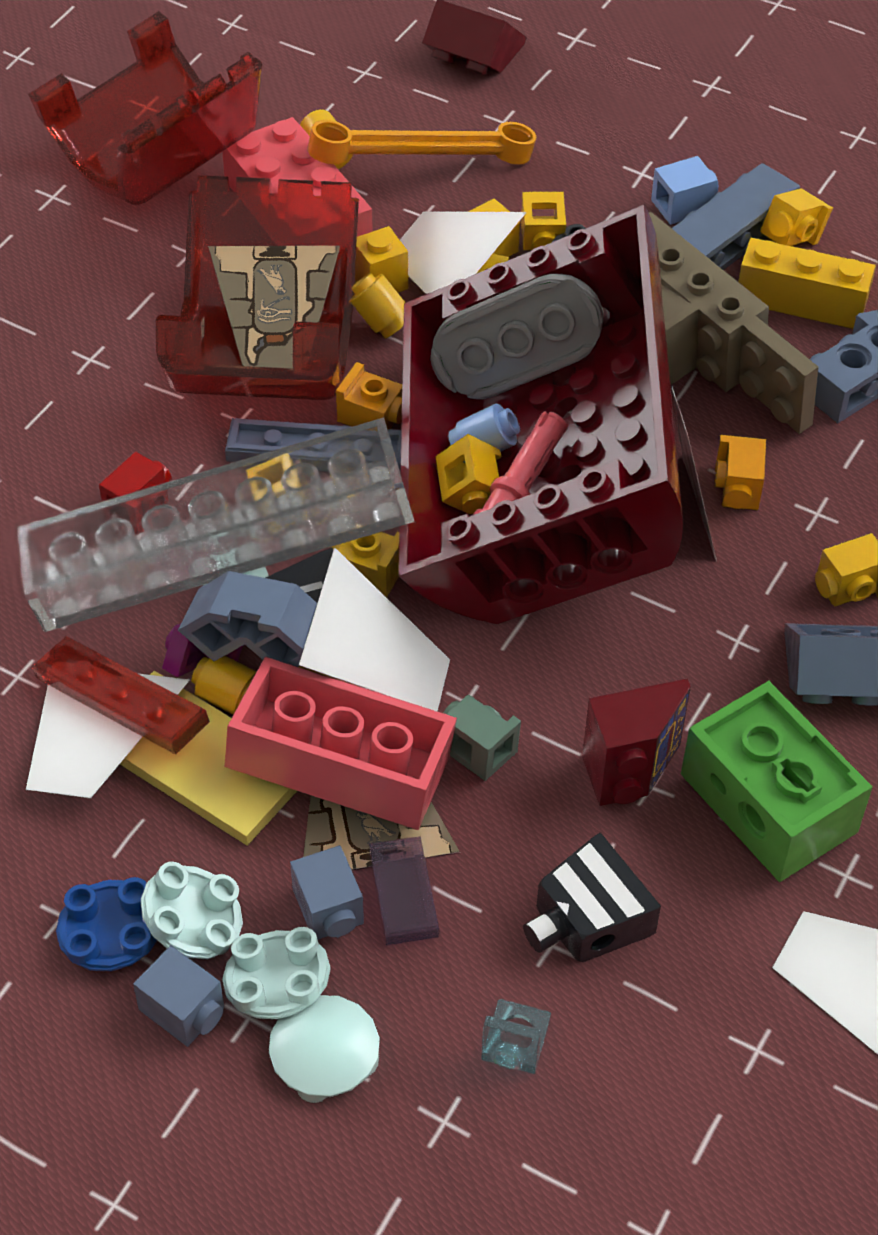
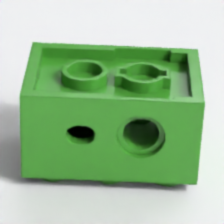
[681,681,872,883]

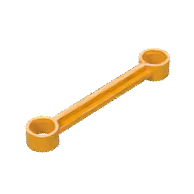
[307,120,537,164]

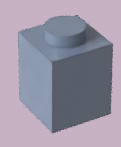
[290,845,364,940]
[133,945,224,1047]

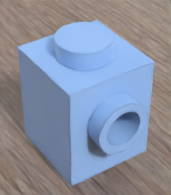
[651,156,719,225]

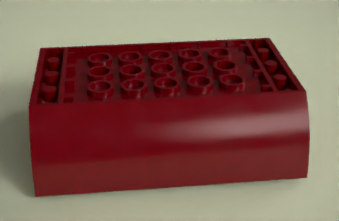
[399,205,683,624]

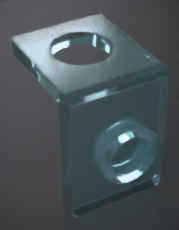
[481,999,551,1074]

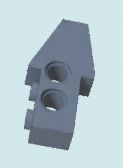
[810,310,878,423]

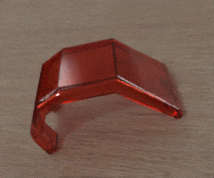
[28,11,262,205]
[155,175,359,400]

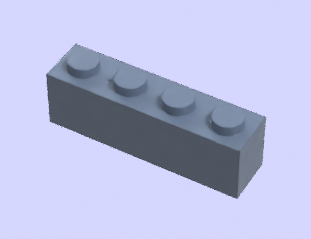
[672,163,800,270]

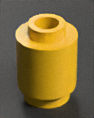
[349,272,406,339]
[191,656,257,715]

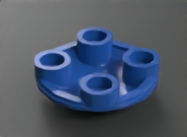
[56,877,157,971]

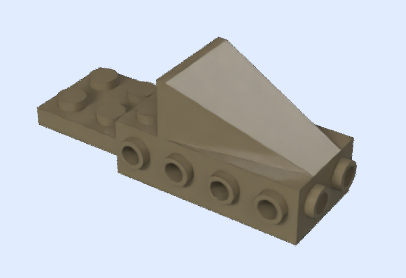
[649,211,819,434]

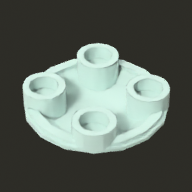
[141,861,243,959]
[222,927,331,1019]
[269,995,380,1103]

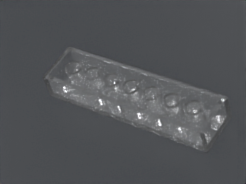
[17,417,415,632]

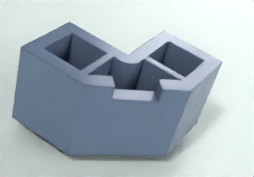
[178,571,317,667]

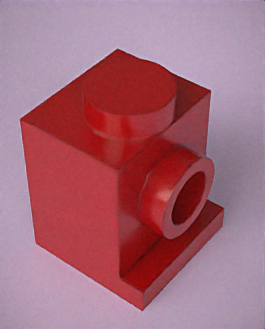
[99,451,172,536]

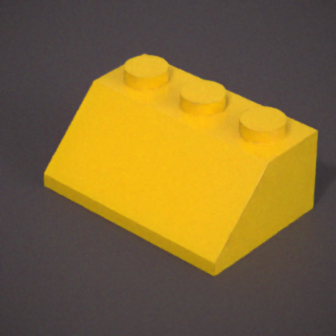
[738,238,876,329]

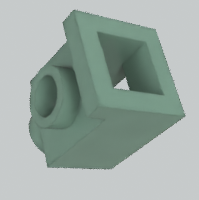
[443,694,521,781]

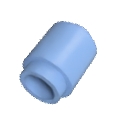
[448,403,520,463]

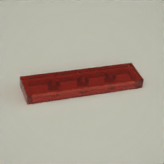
[32,636,210,755]

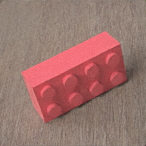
[222,117,373,261]
[224,657,457,830]

